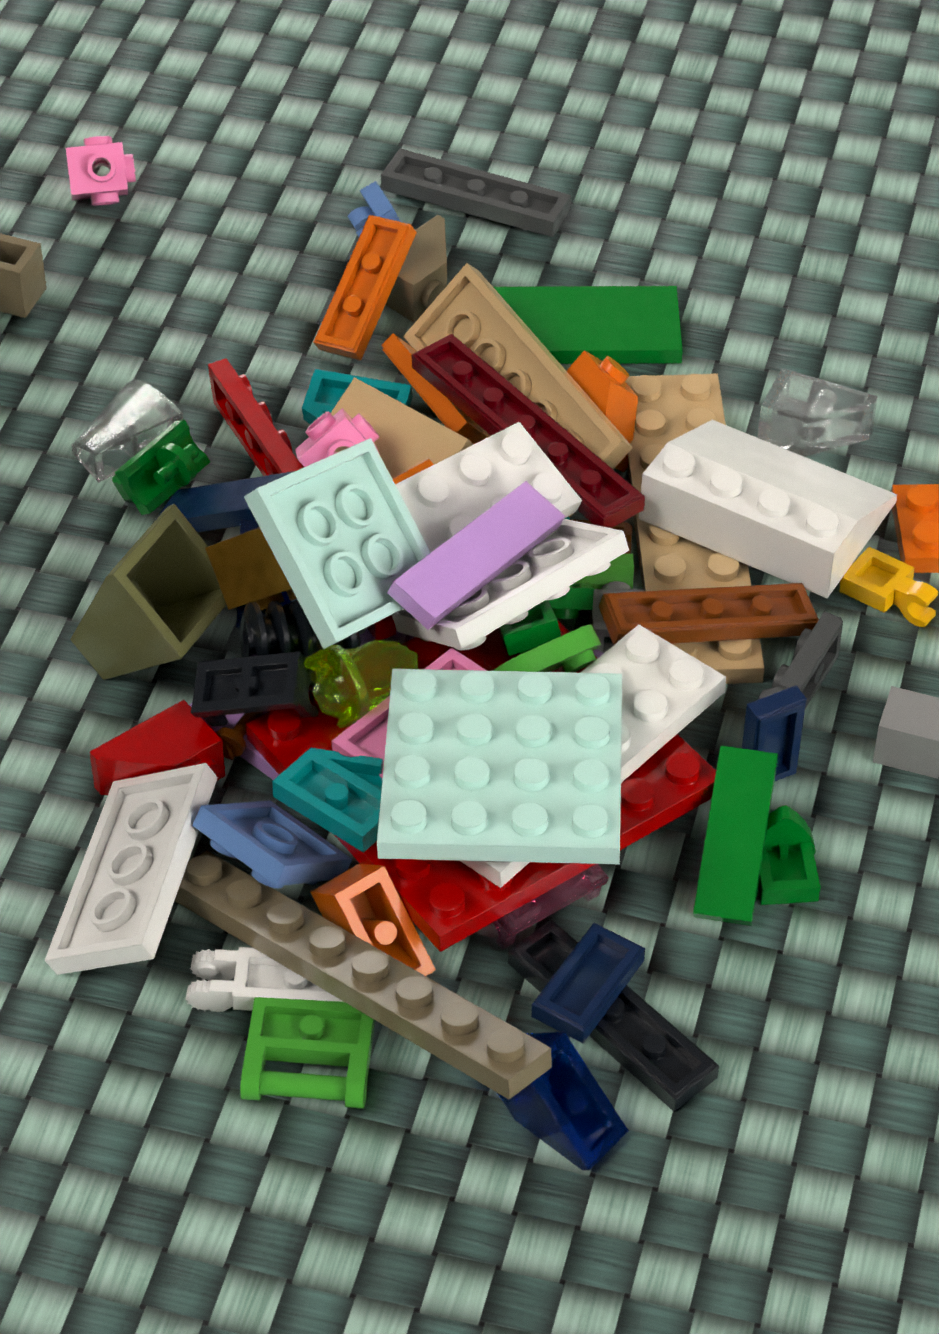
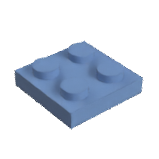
[192,800,352,889]

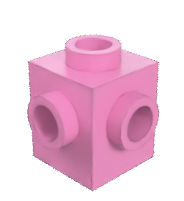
[66,136,136,206]
[295,408,380,467]

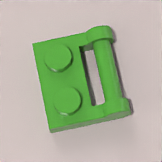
[240,997,375,1109]

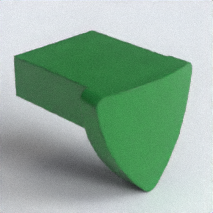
[758,805,821,905]

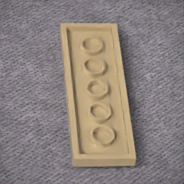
[403,263,633,518]

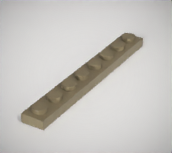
[175,851,552,1099]

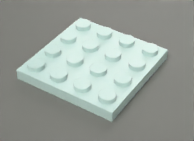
[377,669,622,864]

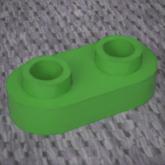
[493,624,602,673]

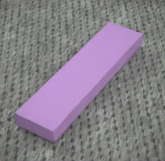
[387,481,565,630]

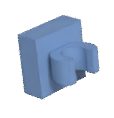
[348,181,400,237]

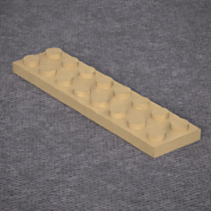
[625,374,764,684]

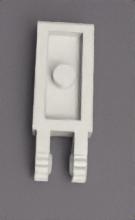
[186,947,344,1012]

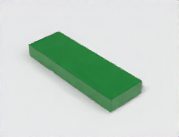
[693,745,778,926]

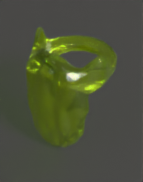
[304,640,418,728]

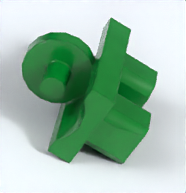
[112,419,211,515]

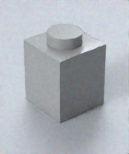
[873,686,939,779]

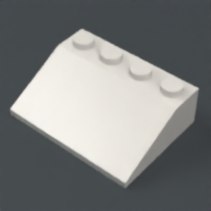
[639,420,897,598]

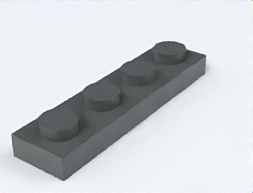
[381,148,571,237]

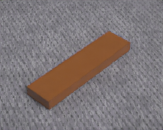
[598,583,819,645]

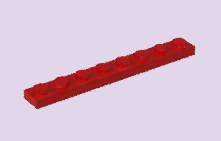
[208,358,396,642]

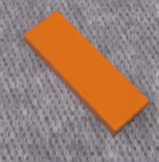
[313,215,417,360]
[381,333,488,444]

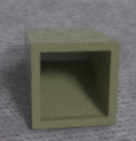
[70,504,226,680]

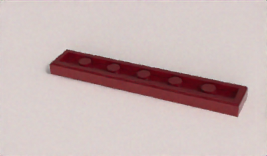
[411,334,645,528]

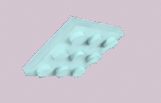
[244,438,431,649]

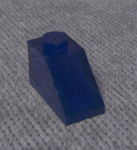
[498,1032,629,1171]

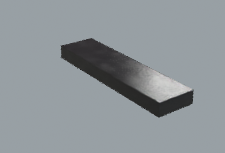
[508,920,719,1112]

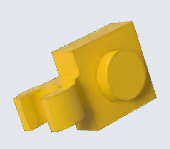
[839,546,938,627]

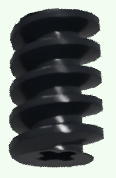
[240,600,360,670]

